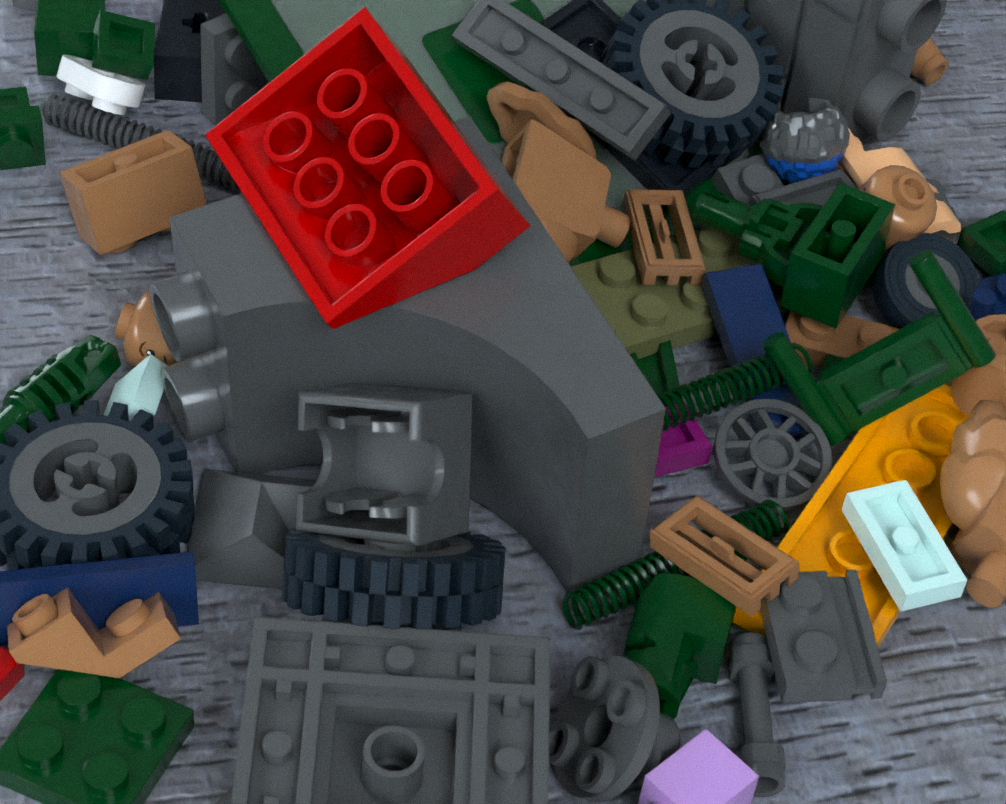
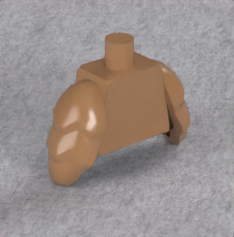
[487,81,631,264]
[940,400,1006,608]

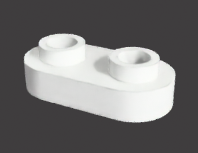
[56,54,145,115]

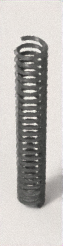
[43,91,240,192]

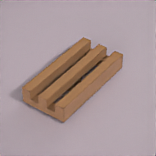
[622,189,706,285]
[649,495,799,617]

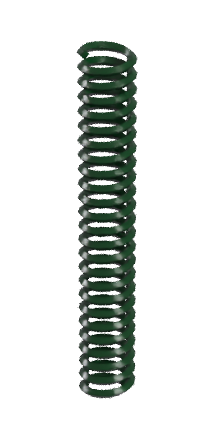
[656,343,813,431]
[563,499,789,630]

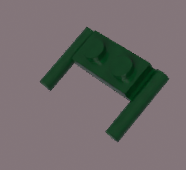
[761,250,996,446]

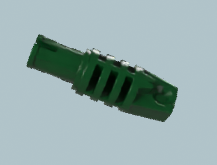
[0,335,121,445]

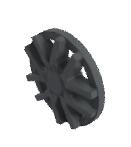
[712,399,832,515]

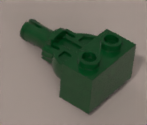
[692,183,896,329]

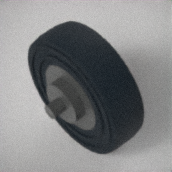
[872,233,980,329]

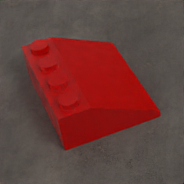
[205,6,531,329]

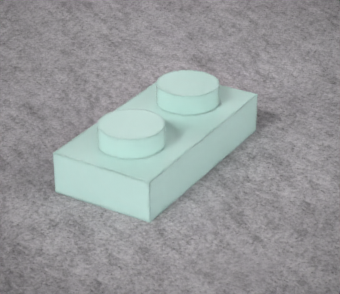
[842,480,967,612]

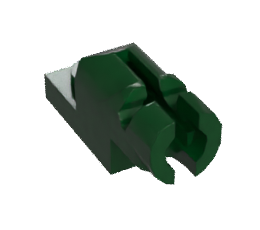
[623,550,747,719]

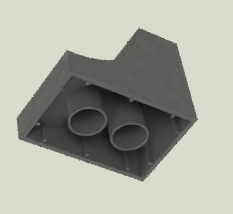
[149,116,666,592]

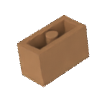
[59,130,207,255]

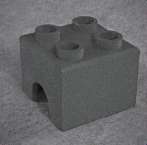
[296,383,472,546]

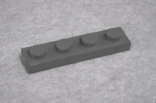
[452,0,671,161]

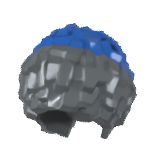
[758,97,850,184]

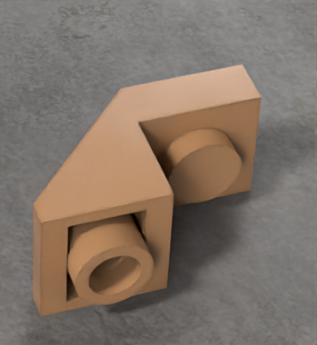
[7,587,181,678]

